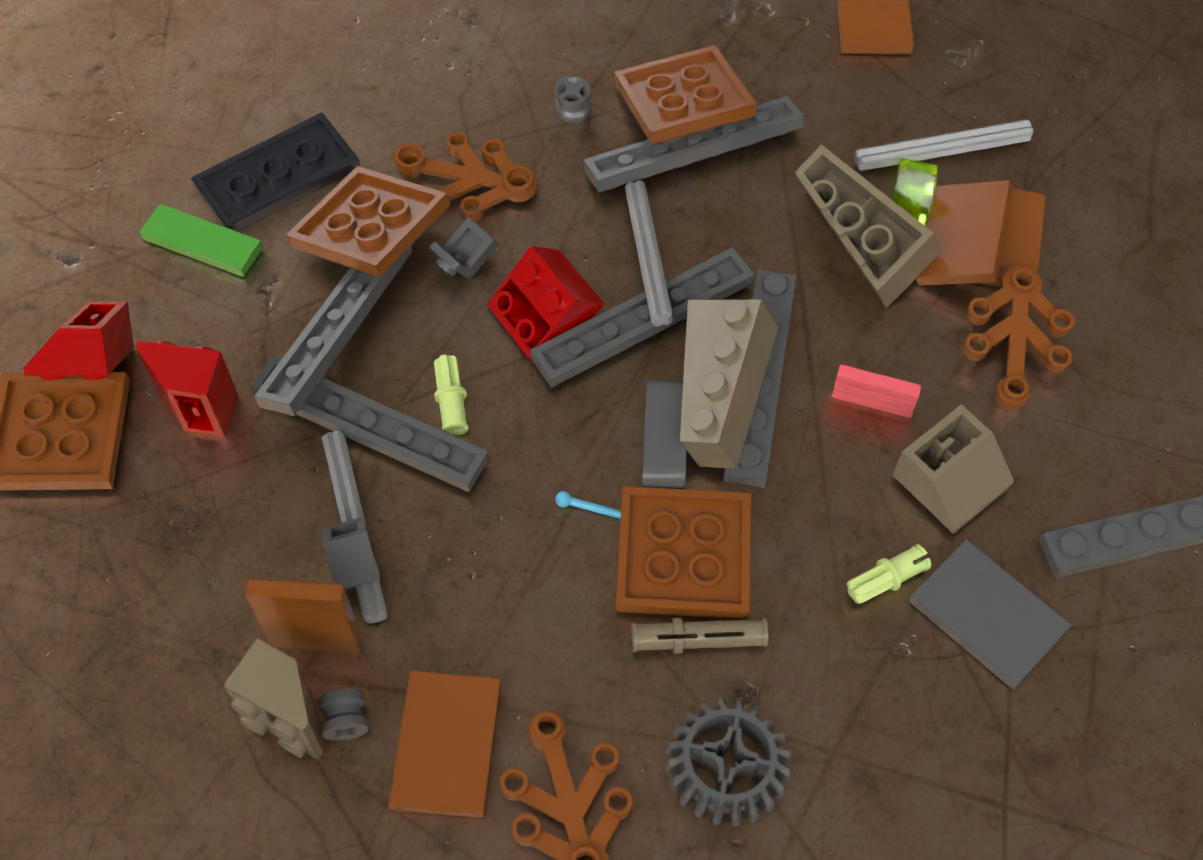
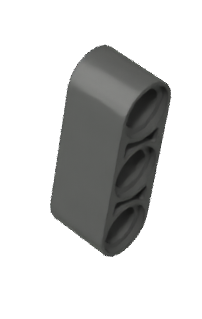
[642,380,686,489]

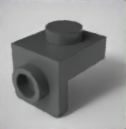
[430,217,499,279]

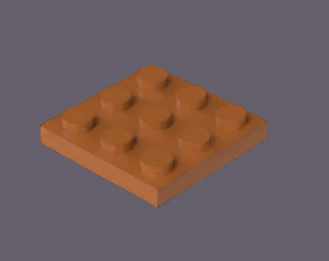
[614,45,757,144]
[286,166,450,277]
[0,372,130,491]
[615,486,751,619]

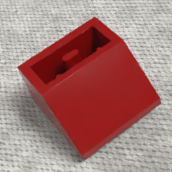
[486,246,604,360]
[23,301,134,381]
[136,340,238,437]

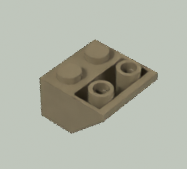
[893,404,1014,534]
[223,638,323,760]

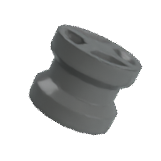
[555,76,591,123]
[318,689,369,741]

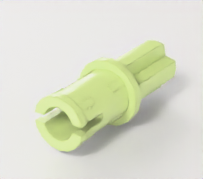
[434,354,469,436]
[847,544,931,604]

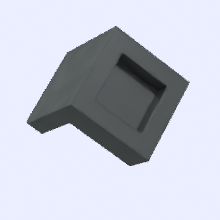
[322,516,380,589]

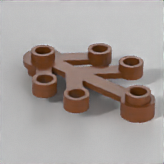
[394,132,538,222]
[963,265,1075,411]
[500,710,633,860]

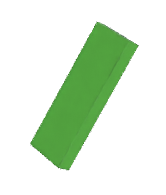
[140,204,263,277]

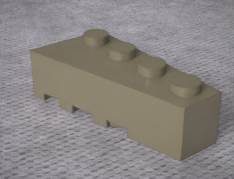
[795,144,941,308]
[680,300,779,469]

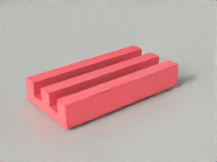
[831,364,921,418]

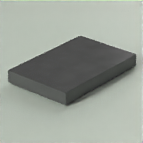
[909,539,1071,690]

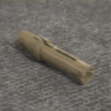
[631,618,768,654]

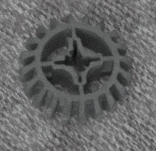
[665,697,792,827]

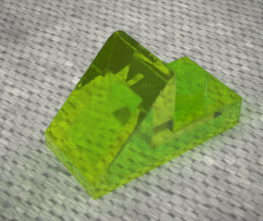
[891,158,938,226]

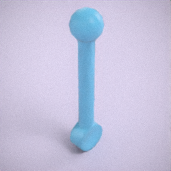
[555,491,621,519]

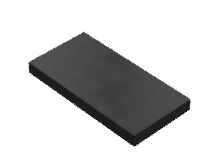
[191,112,361,232]

